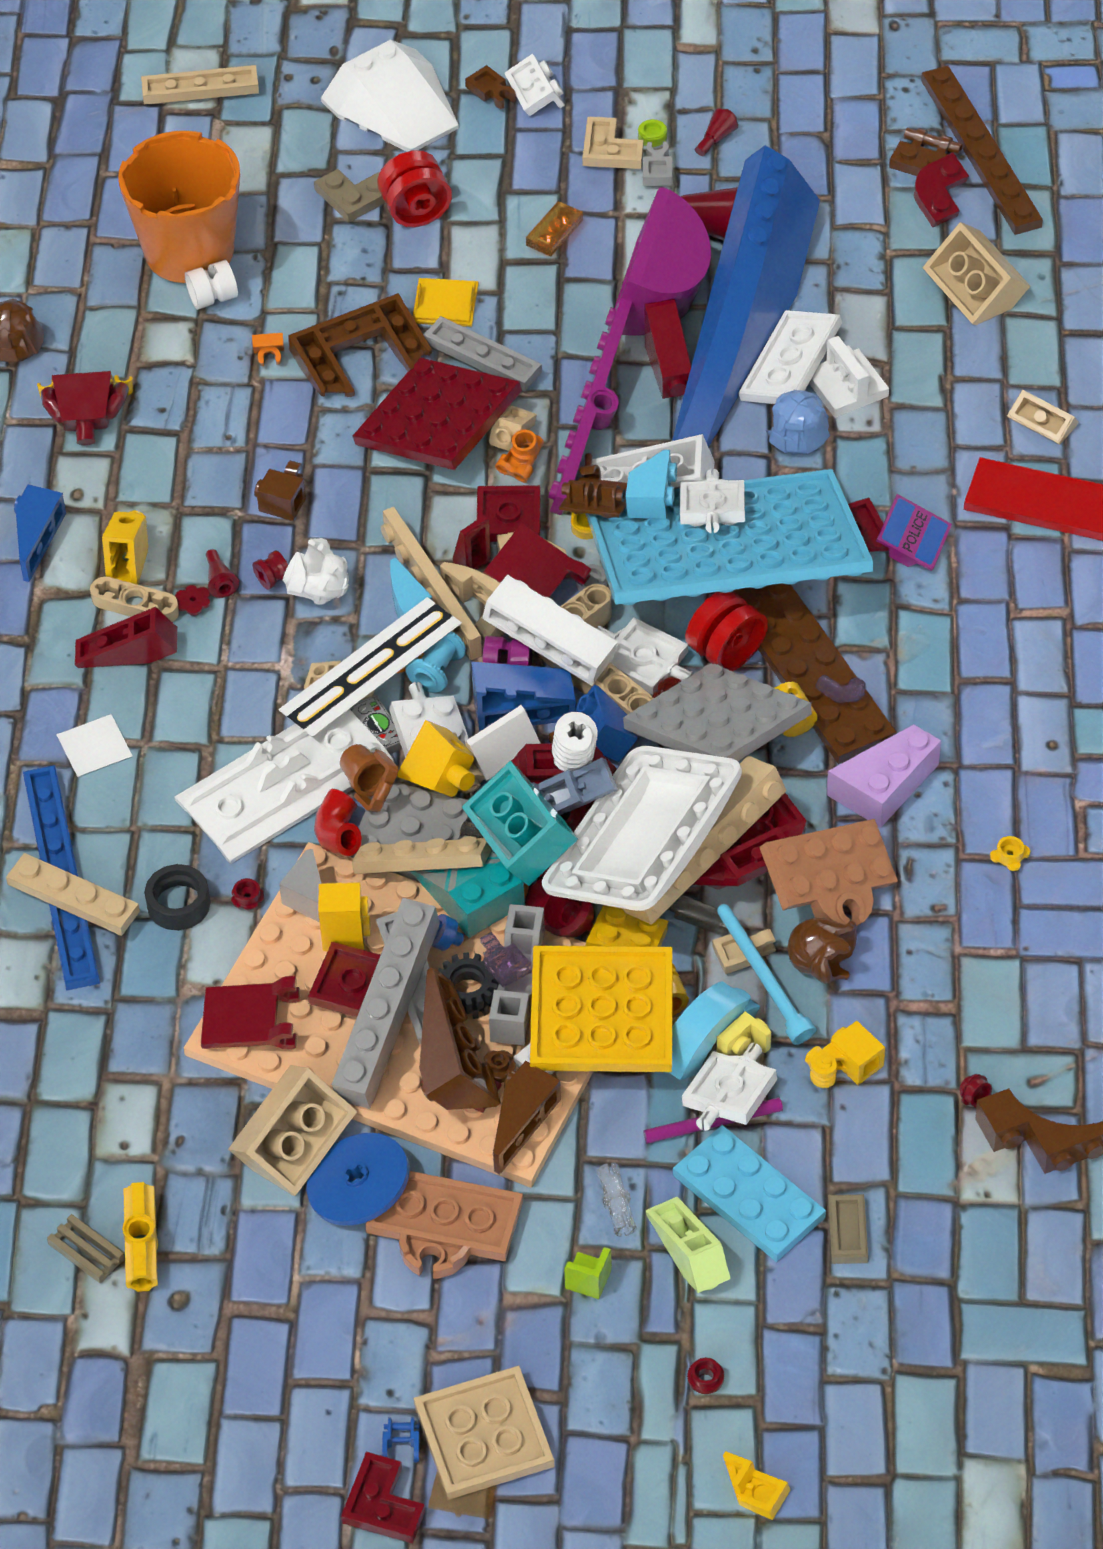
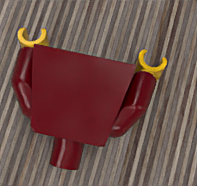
[37,371,133,445]

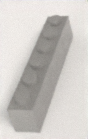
[331,898,440,1109]

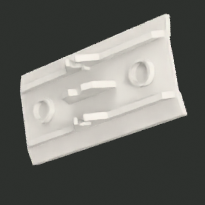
[174,709,394,865]

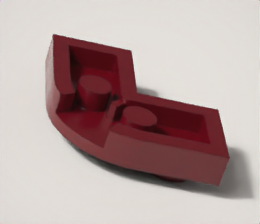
[913,152,969,227]

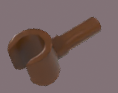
[579,453,601,480]

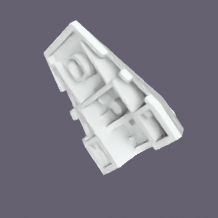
[321,40,459,152]

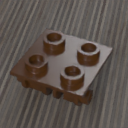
[559,477,627,518]

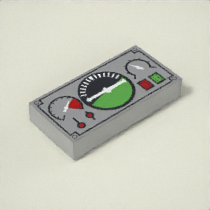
[350,695,402,754]

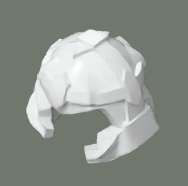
[283,538,349,605]

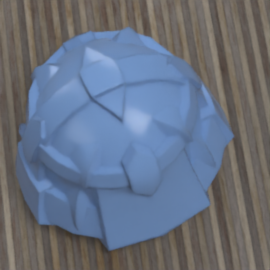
[765,389,830,454]

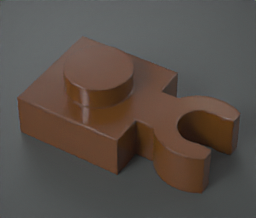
[465,65,516,109]

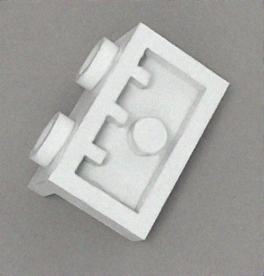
[504,54,565,117]

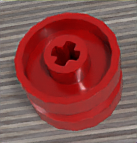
[377,150,452,227]
[685,591,768,671]

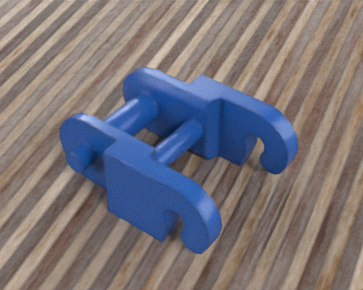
[382,1417,420,1462]

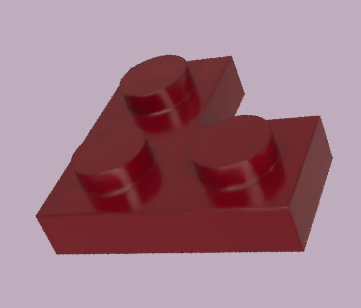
[341,1451,425,1544]

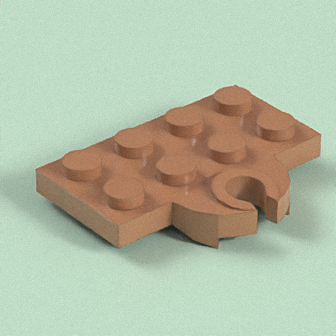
[760,819,898,926]
[365,1171,523,1279]

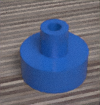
[432,914,464,951]

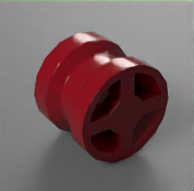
[252,550,288,590]

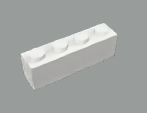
[482,575,617,686]

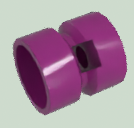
[483,636,533,666]

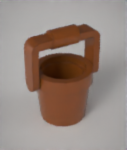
[340,744,398,812]

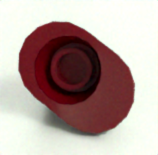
[525,878,594,938]

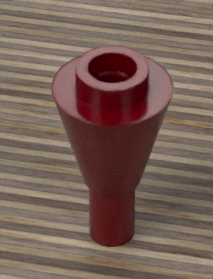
[695,108,738,156]
[206,549,239,598]

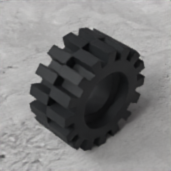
[438,952,499,1019]

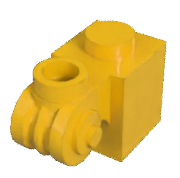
[805,1020,885,1088]

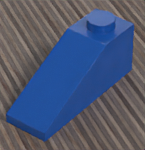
[14,484,66,582]

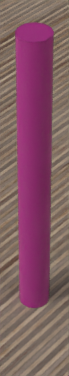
[643,1097,783,1144]

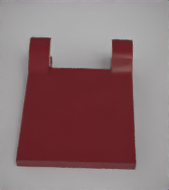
[483,523,592,598]
[201,976,300,1050]

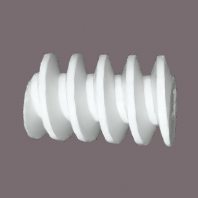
[552,712,598,772]

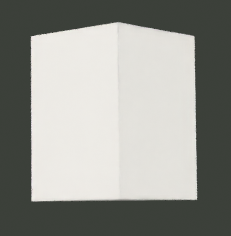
[465,705,541,781]

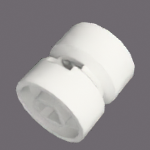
[185,260,238,310]

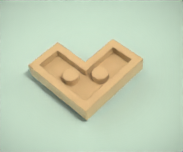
[582,117,643,169]

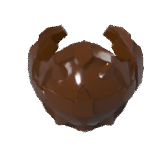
[0,299,44,363]

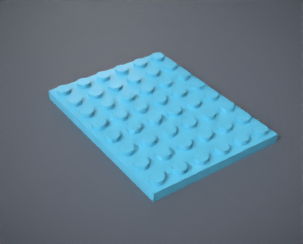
[585,469,873,605]

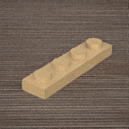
[141,65,259,104]
[352,836,491,874]
[6,853,140,936]

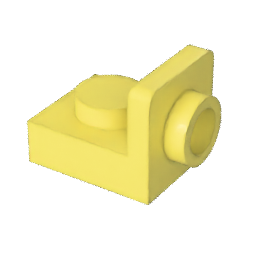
[717,1011,771,1056]

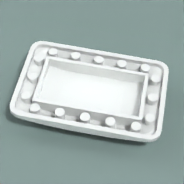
[542,746,742,911]

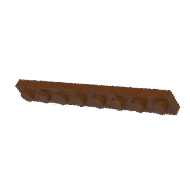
[921,65,1043,235]

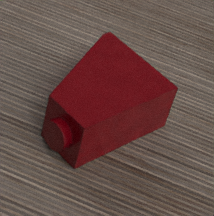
[644,299,691,399]

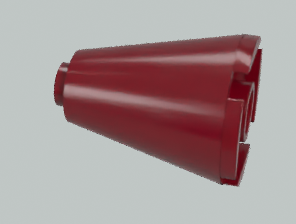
[681,187,738,240]

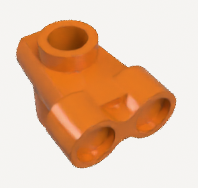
[495,429,544,483]

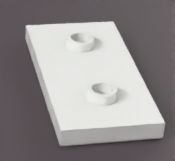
[738,310,842,404]

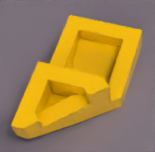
[723,1451,791,1520]

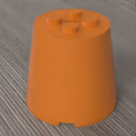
[118,131,240,283]

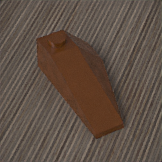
[419,967,501,1110]

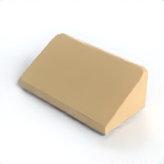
[1007,389,1079,445]

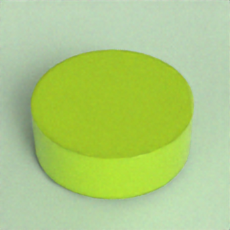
[638,119,667,147]

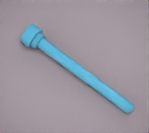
[717,904,817,1045]

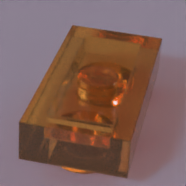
[526,201,583,257]

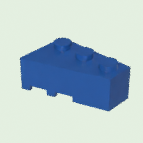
[471,661,576,732]

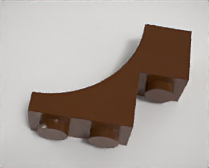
[975,1088,1103,1174]

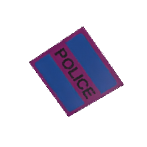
[876,494,952,571]

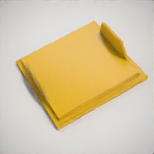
[412,278,479,327]

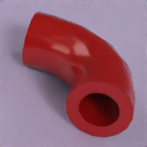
[314,789,362,856]

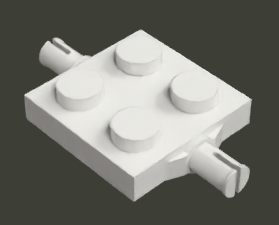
[680,469,745,533]
[596,617,694,695]
[389,682,469,758]
[682,1043,777,1131]

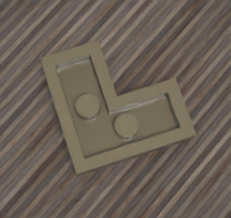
[314,169,386,223]

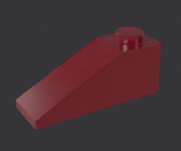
[75,606,178,668]

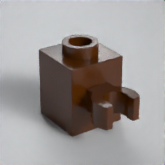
[254,460,306,521]

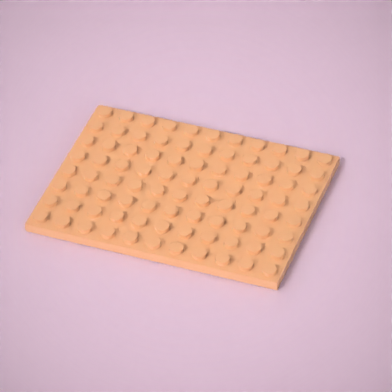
[184,842,594,1188]

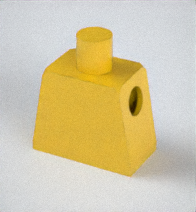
[102,510,149,585]
[397,720,475,797]

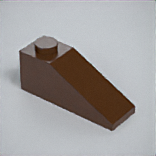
[493,1060,561,1175]

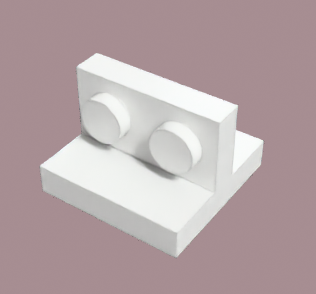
[809,336,889,418]

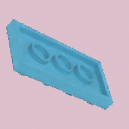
[673,1125,826,1262]

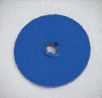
[307,1133,410,1226]

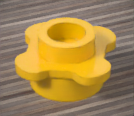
[990,836,1030,871]

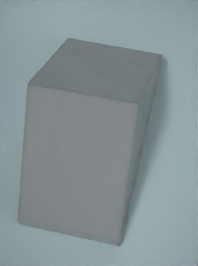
[279,849,321,922]

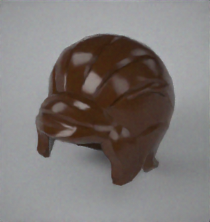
[787,918,857,984]

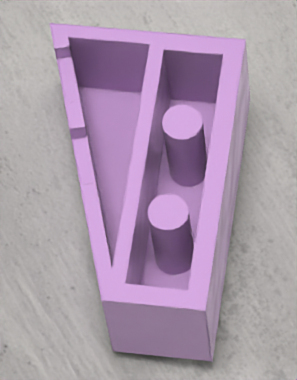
[827,725,941,828]

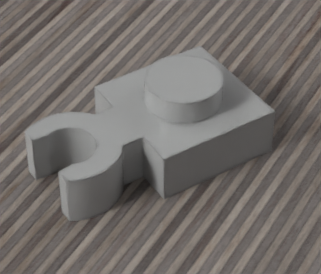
[643,142,672,186]

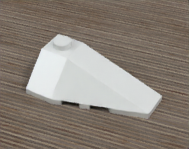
[583,434,714,489]

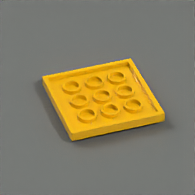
[530,946,672,1072]

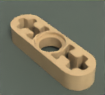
[90,577,179,622]

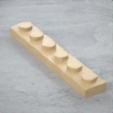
[381,506,482,661]

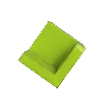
[564,1247,612,1299]

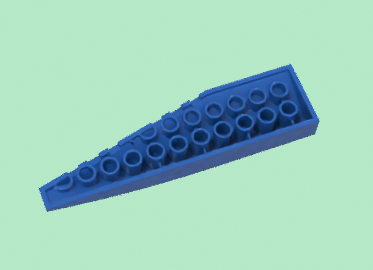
[672,145,820,448]

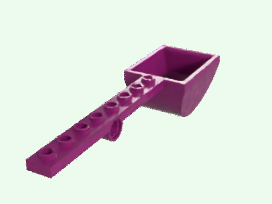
[548,187,711,515]

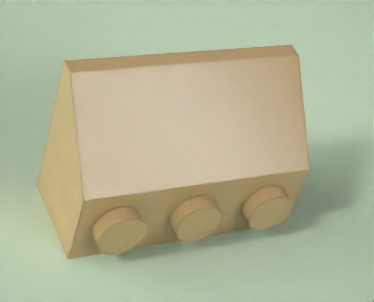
[922,222,1030,325]
[228,1065,357,1196]

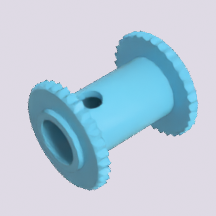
[405,627,466,693]

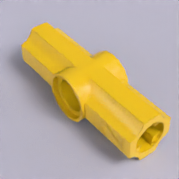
[122,1182,159,1292]

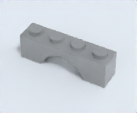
[489,904,545,1046]

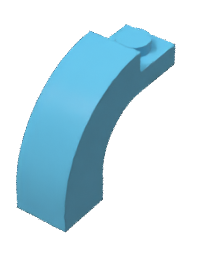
[669,981,760,1080]

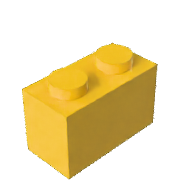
[318,882,371,952]

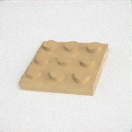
[413,1366,555,1500]

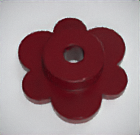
[175,585,210,615]

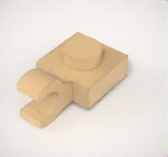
[712,929,776,975]

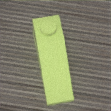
[645,1197,731,1293]

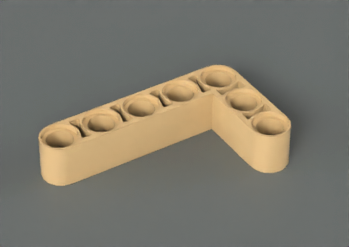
[536,584,654,715]

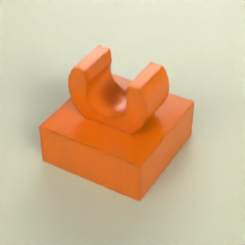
[252,332,285,366]

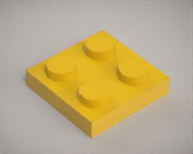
[585,905,669,947]

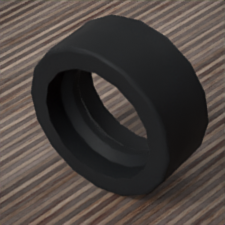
[144,864,211,931]

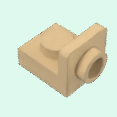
[489,405,537,451]

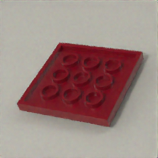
[352,357,522,470]

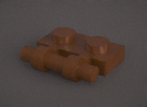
[889,127,963,176]

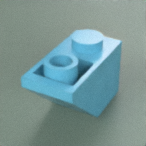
[625,450,677,519]

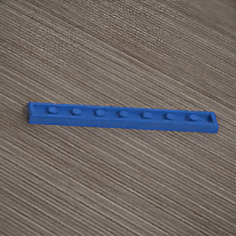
[23,765,100,991]

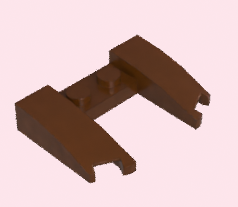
[288,293,432,397]

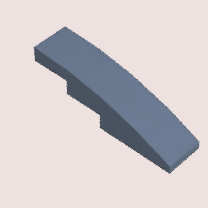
[532,758,618,815]

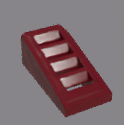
[453,515,491,570]

